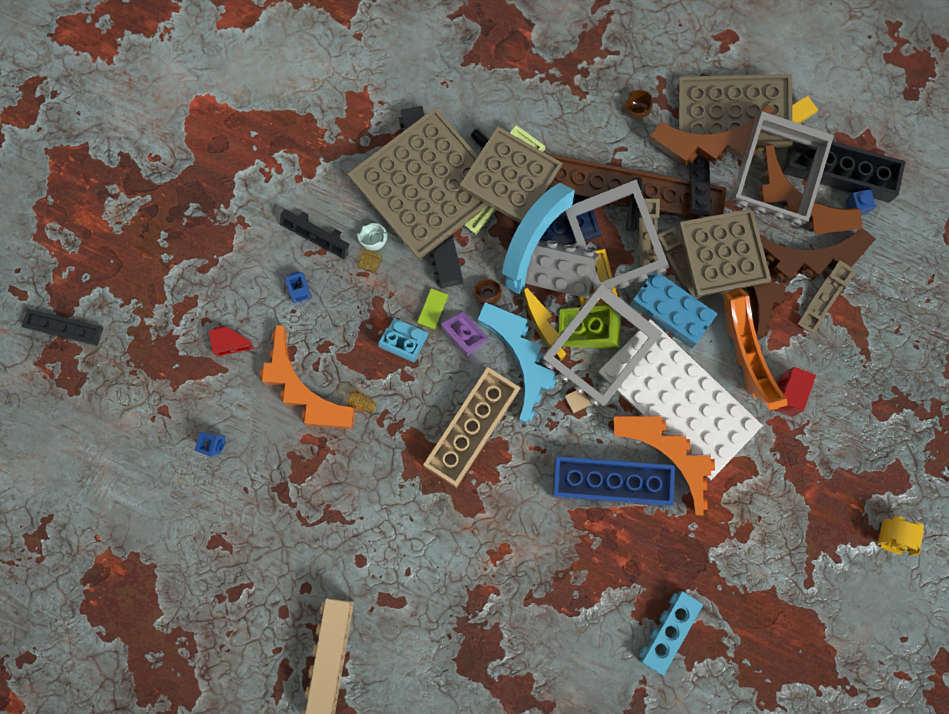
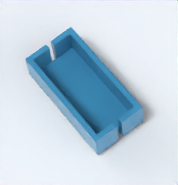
[630,273,718,349]

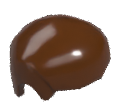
[624,90,653,119]
[474,279,502,305]

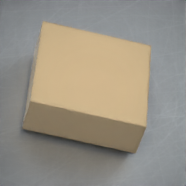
[565,390,591,414]

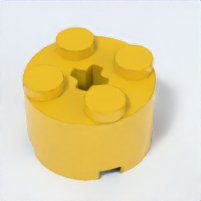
[878,516,924,556]

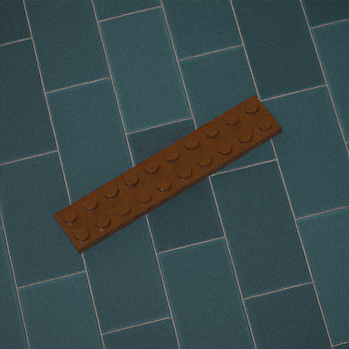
[546,153,726,219]

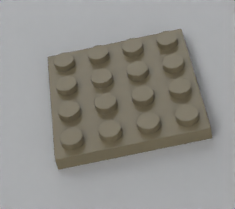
[459,126,563,223]
[678,208,771,297]

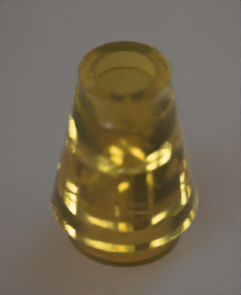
[347,391,377,413]

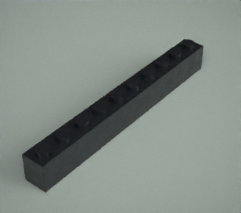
[398,106,463,288]

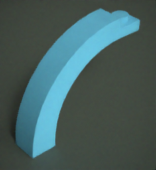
[502,183,575,294]

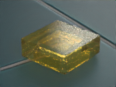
[358,249,383,274]

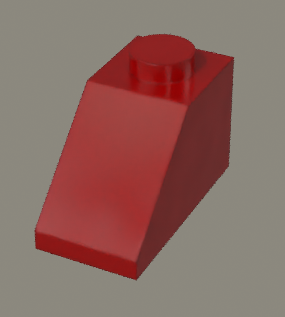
[209,326,254,357]

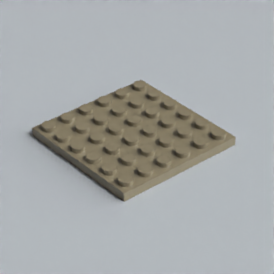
[348,107,489,260]

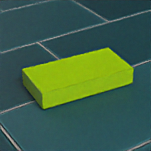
[417,288,449,330]

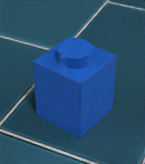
[845,190,876,215]

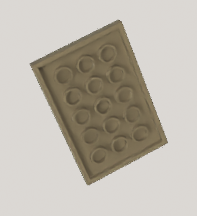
[679,74,793,148]

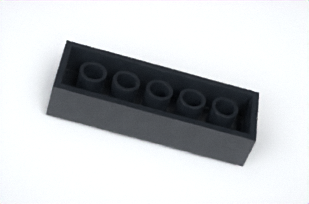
[783,141,906,203]

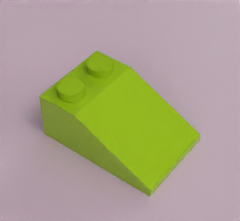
[559,305,621,349]

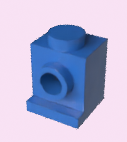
[285,272,312,303]
[195,431,226,457]

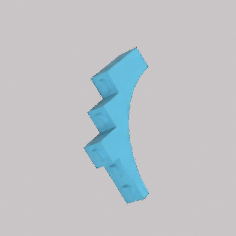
[477,302,557,425]

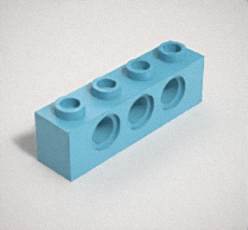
[639,591,704,676]

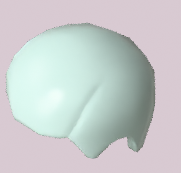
[357,223,388,251]

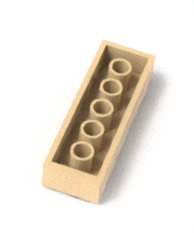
[423,367,520,489]
[302,598,354,714]

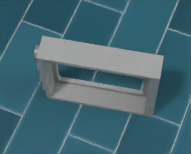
[730,111,834,226]
[565,180,669,292]
[542,284,662,406]

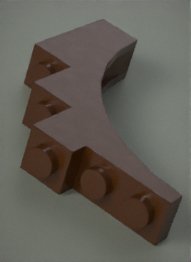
[760,228,876,284]
[746,261,786,340]

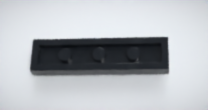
[689,155,711,216]
[21,309,103,346]

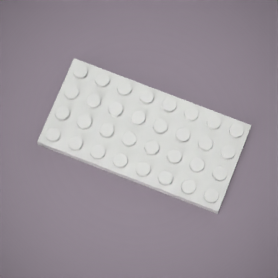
[598,319,763,481]

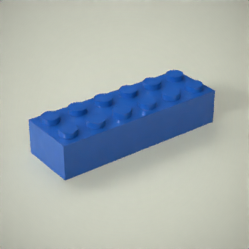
[552,456,675,507]

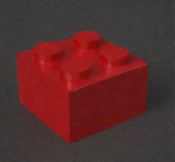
[775,367,816,417]

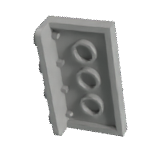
[525,240,599,299]

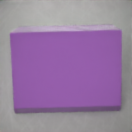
[441,311,489,358]

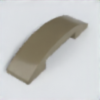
[638,199,660,268]
[658,227,702,299]
[797,260,856,334]

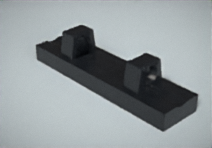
[280,209,350,259]

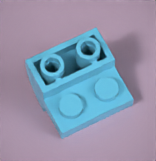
[378,318,428,363]

